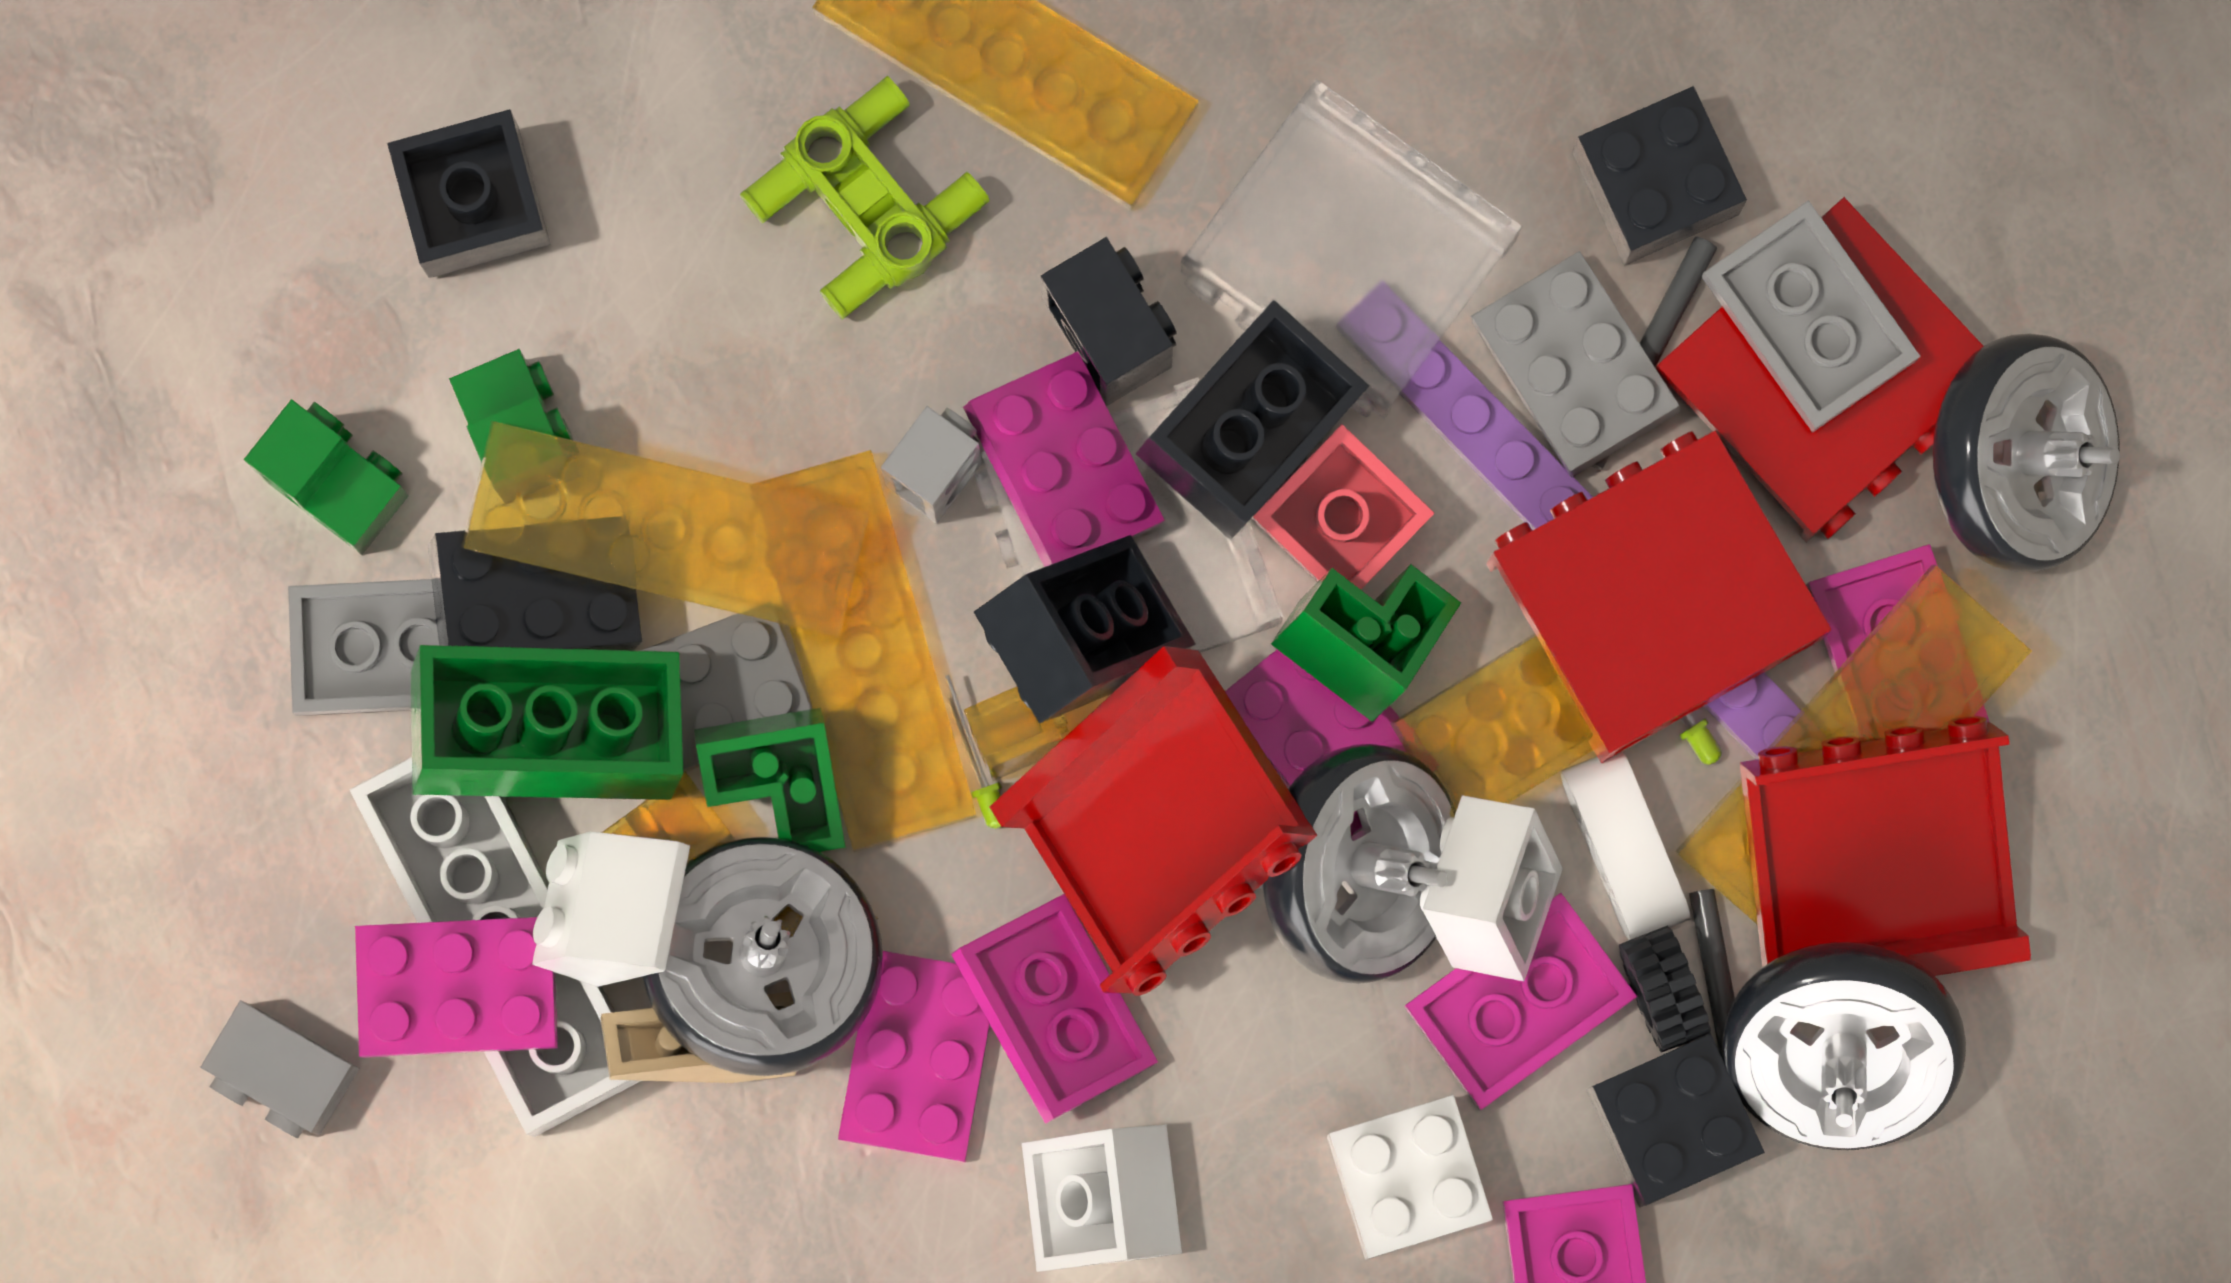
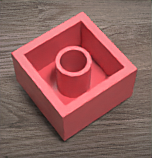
[1251,424,1434,589]

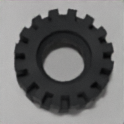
[1619,925,1711,1053]

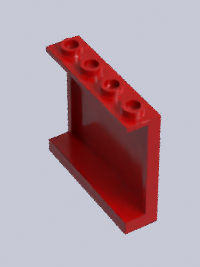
[1655,197,1983,543]
[1486,431,1832,763]
[989,646,1317,996]
[1740,716,2031,976]

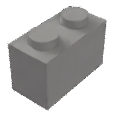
[200,1000,360,1139]

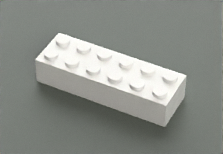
[349,757,640,1137]

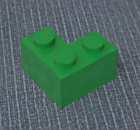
[449,349,579,504]
[243,399,409,555]
[1271,564,1461,722]
[694,707,846,852]

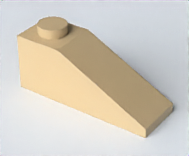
[600,992,796,1083]

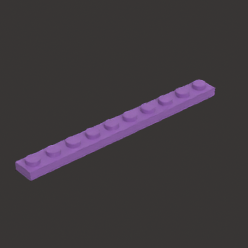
[1336,281,1827,760]

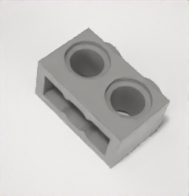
[881,406,982,524]

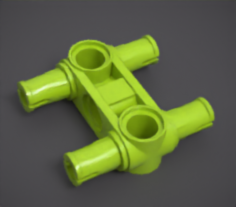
[740,76,990,320]

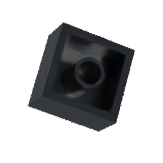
[1572,86,1747,266]
[387,109,551,278]
[1040,236,1177,406]
[1586,1034,1765,1208]

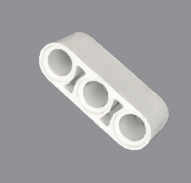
[1560,751,1691,941]

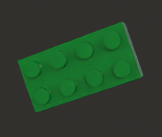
[411,645,683,800]

